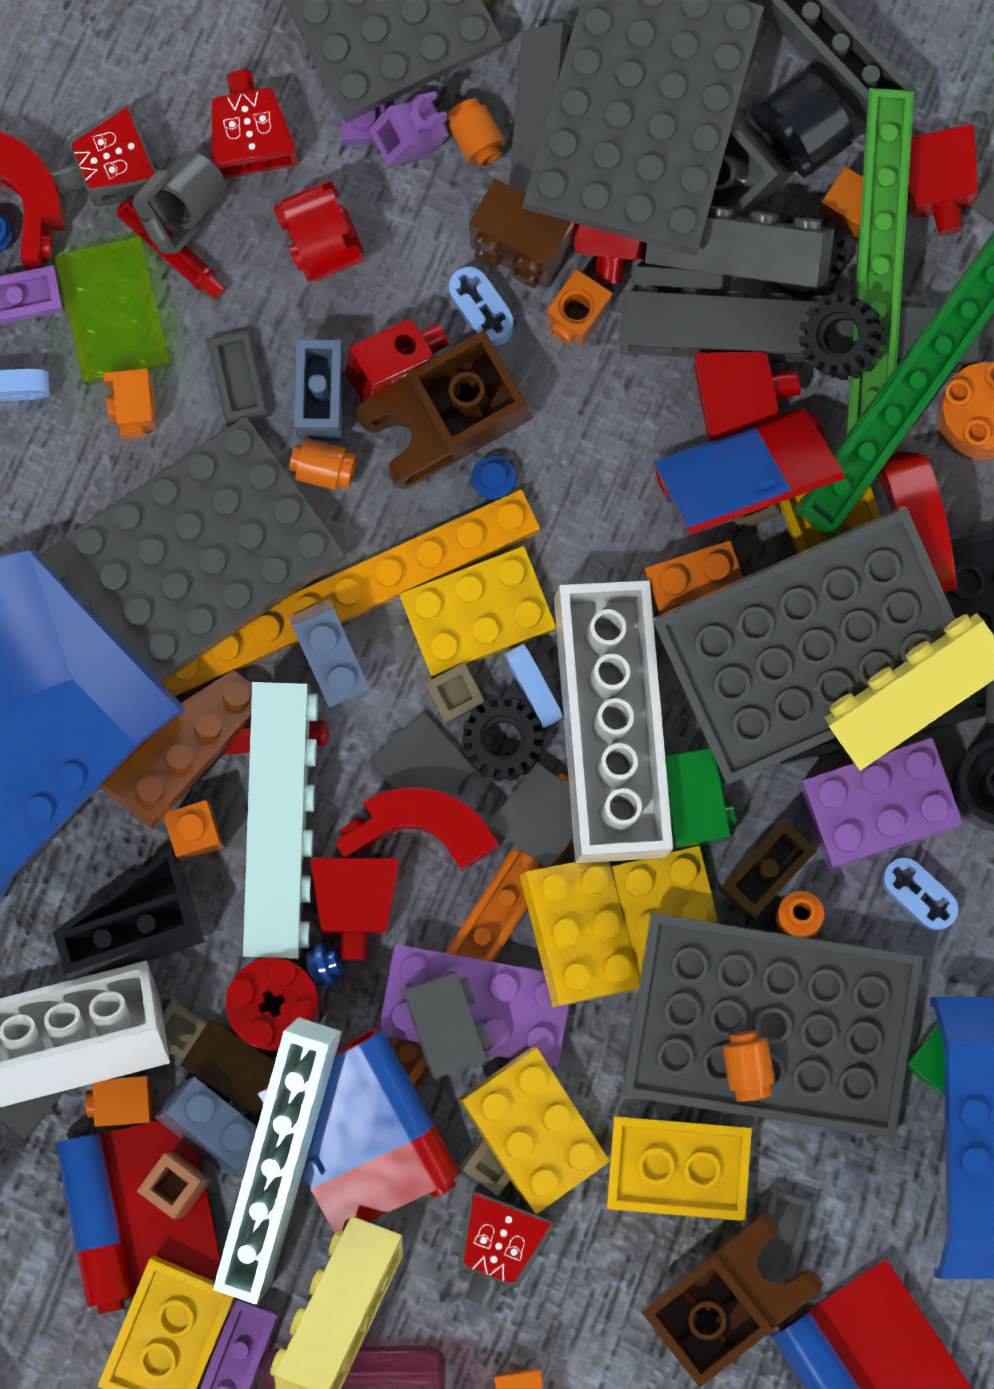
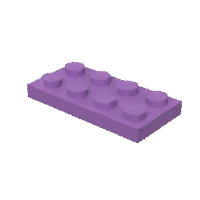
[379,944,569,1067]

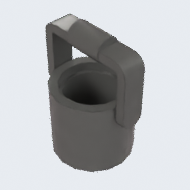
[133,151,225,254]

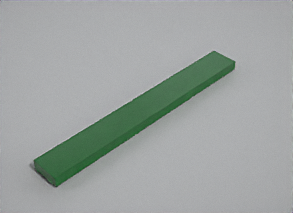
[793,231,994,538]

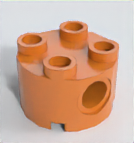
[936,362,994,461]

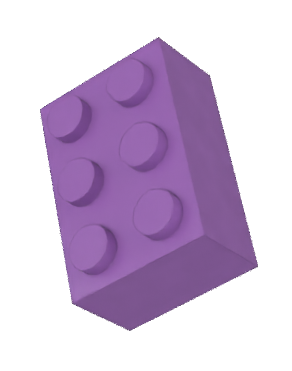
[799,737,963,872]

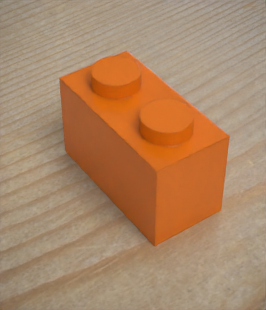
[643,540,743,617]

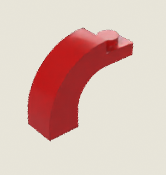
[0,132,66,271]
[877,451,957,592]
[334,788,499,872]

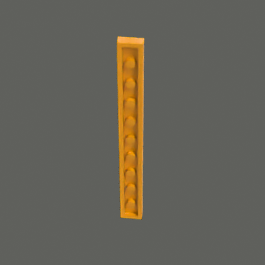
[162,489,540,699]

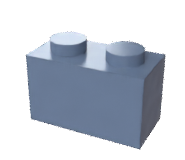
[294,339,345,440]
[289,599,370,708]
[154,1077,257,1174]

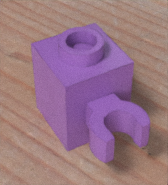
[369,91,449,167]

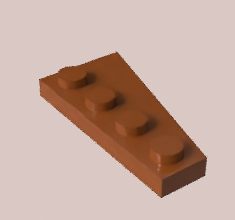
[99,670,252,829]

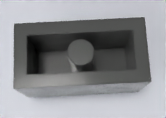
[401,971,491,1079]

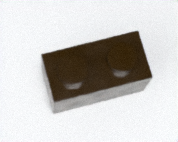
[719,819,818,921]
[180,1019,276,1118]

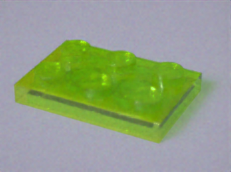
[55,236,171,386]

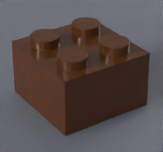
[469,178,574,289]

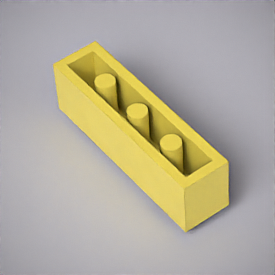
[824,613,994,771]
[270,1216,403,1389]

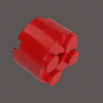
[273,179,366,282]
[226,958,322,1052]

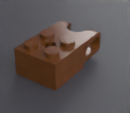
[356,330,533,489]
[641,1213,824,1388]

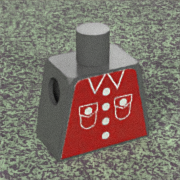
[51,104,156,207]
[457,1190,555,1307]

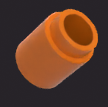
[447,98,506,167]
[289,438,357,491]
[775,891,824,938]
[722,1031,775,1102]

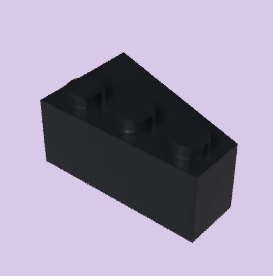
[52,846,205,980]

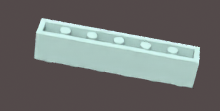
[243,682,318,959]
[213,1017,342,1305]

